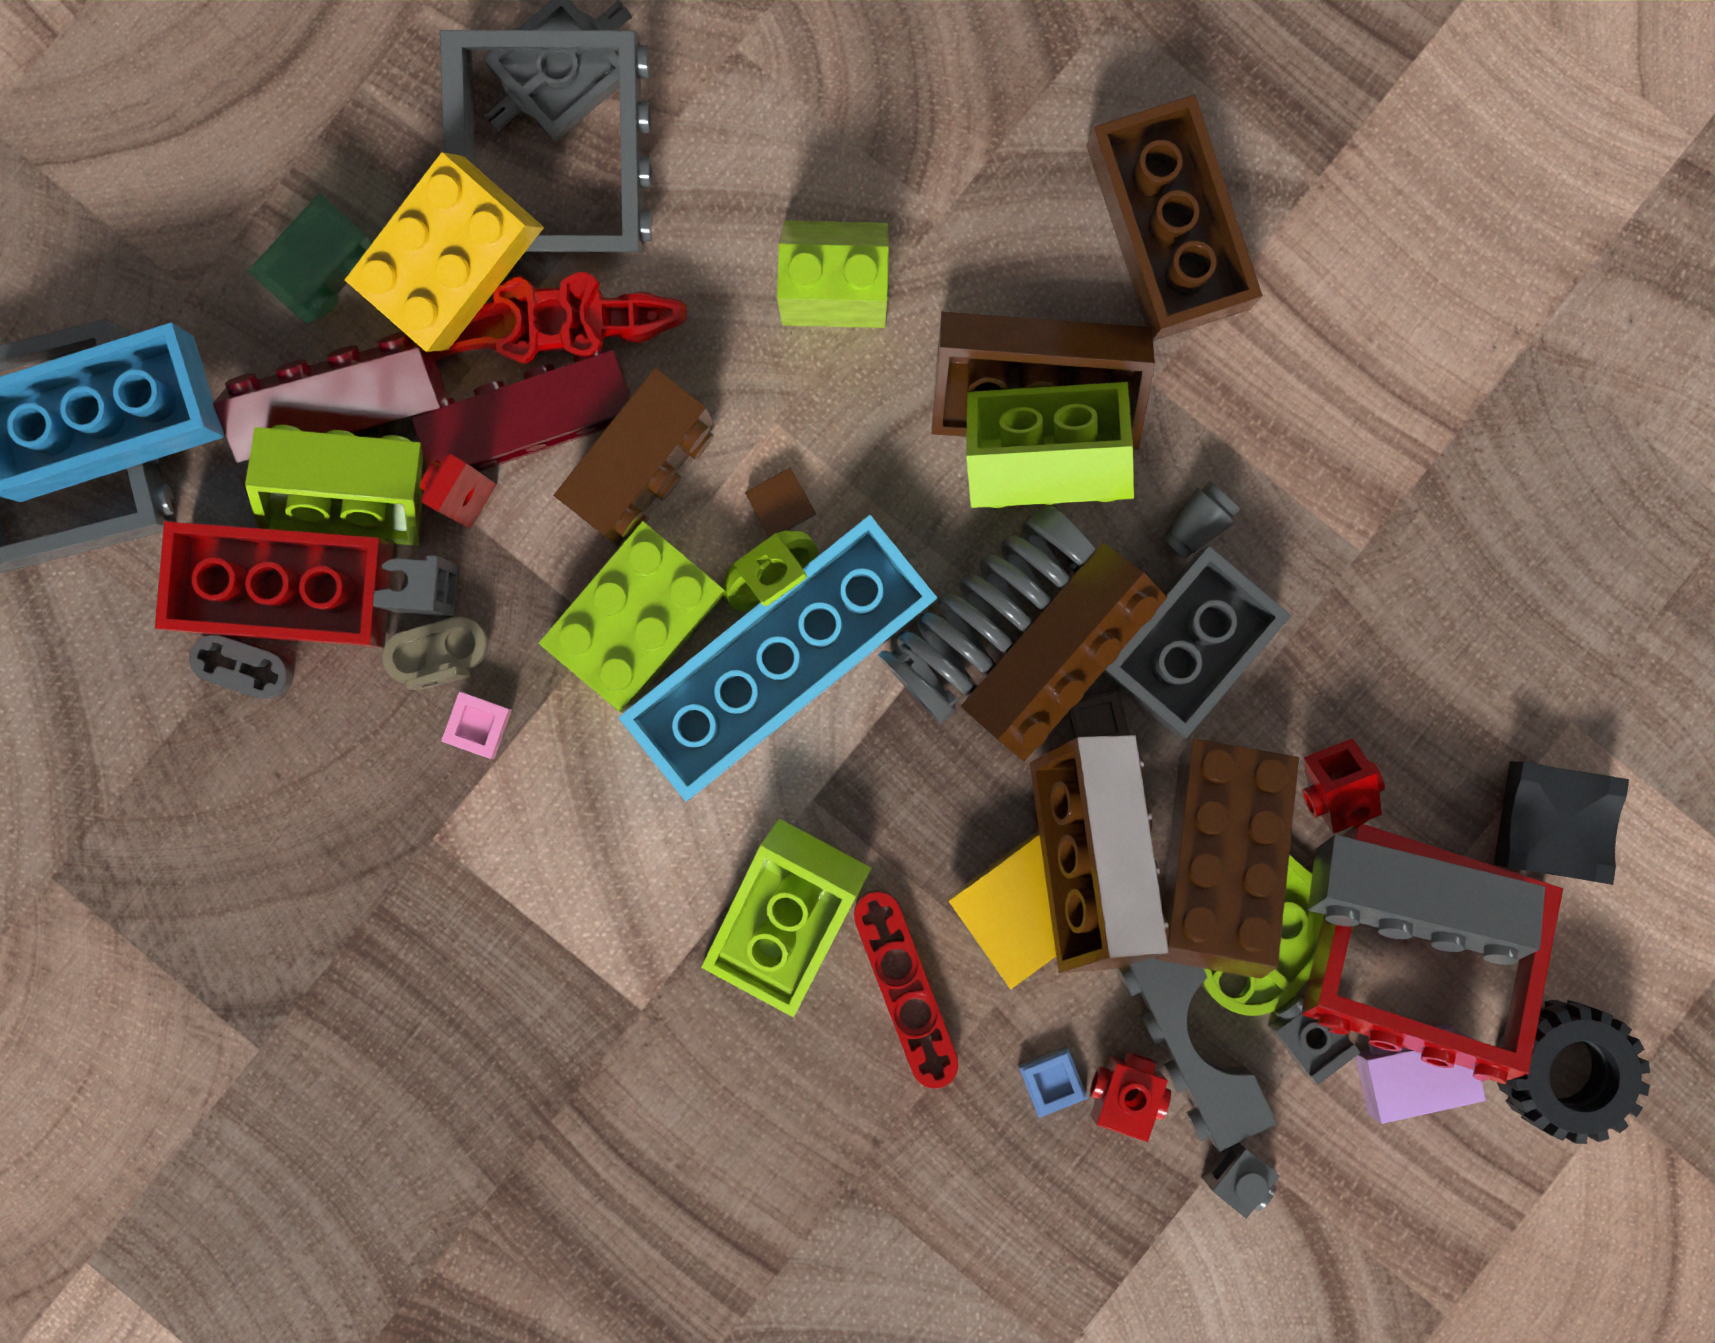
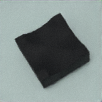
[1494,761,1629,885]

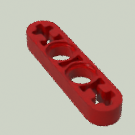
[854,890,959,1089]

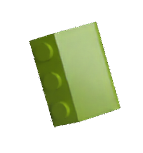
[245,425,424,546]

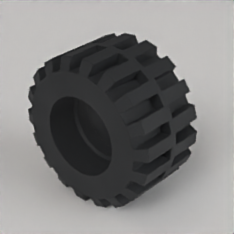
[1497,999,1650,1144]

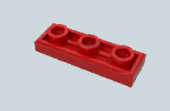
[420,454,497,529]

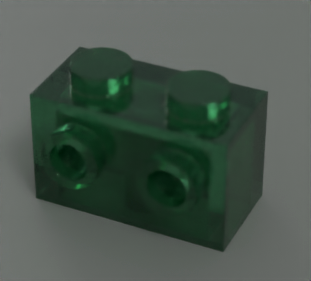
[248,193,373,325]

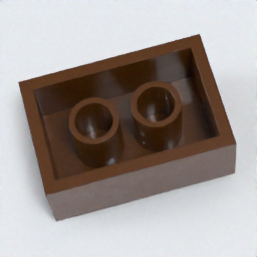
[553,368,714,546]

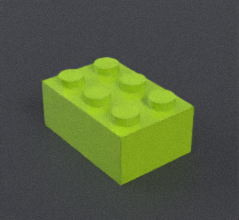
[966,382,1134,508]
[538,521,726,713]

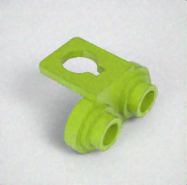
[723,530,818,612]

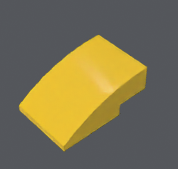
[947,831,1056,990]

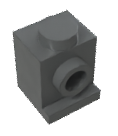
[1268,995,1361,1085]
[1201,1142,1280,1219]

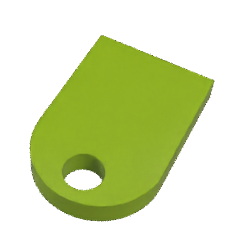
[1202,854,1355,1016]

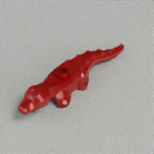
[432,272,687,364]

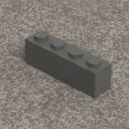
[1308,835,1545,965]

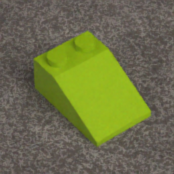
[701,818,872,1018]

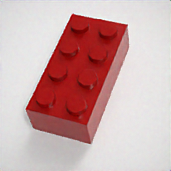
[155,521,394,648]

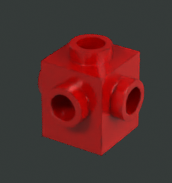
[1302,738,1385,834]
[1090,1052,1171,1142]

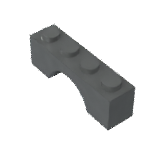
[1118,957,1277,1152]

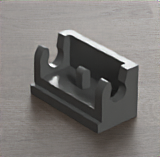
[373,555,459,617]

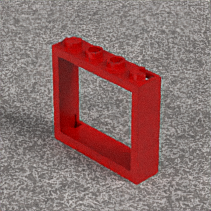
[1301,824,1563,1084]

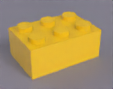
[345,152,544,352]

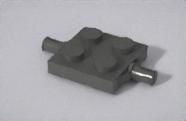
[483,0,632,143]

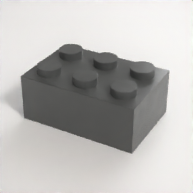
[1102,546,1291,739]

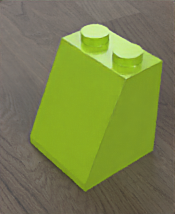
[777,220,889,328]

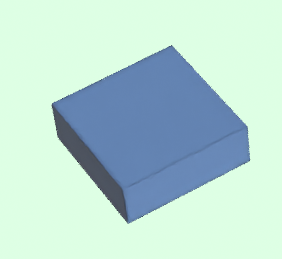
[1018,1046,1088,1118]

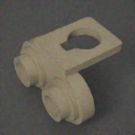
[382,617,488,691]

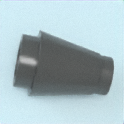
[1163,481,1240,560]

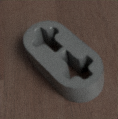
[189,635,294,699]

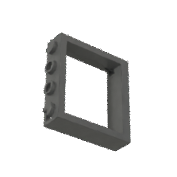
[440,30,653,253]
[0,319,175,574]

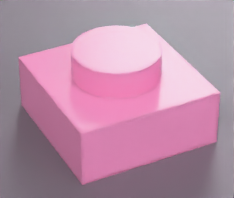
[441,692,512,759]

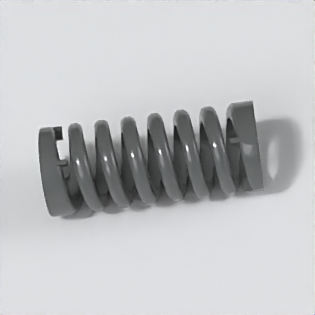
[878,504,1096,725]

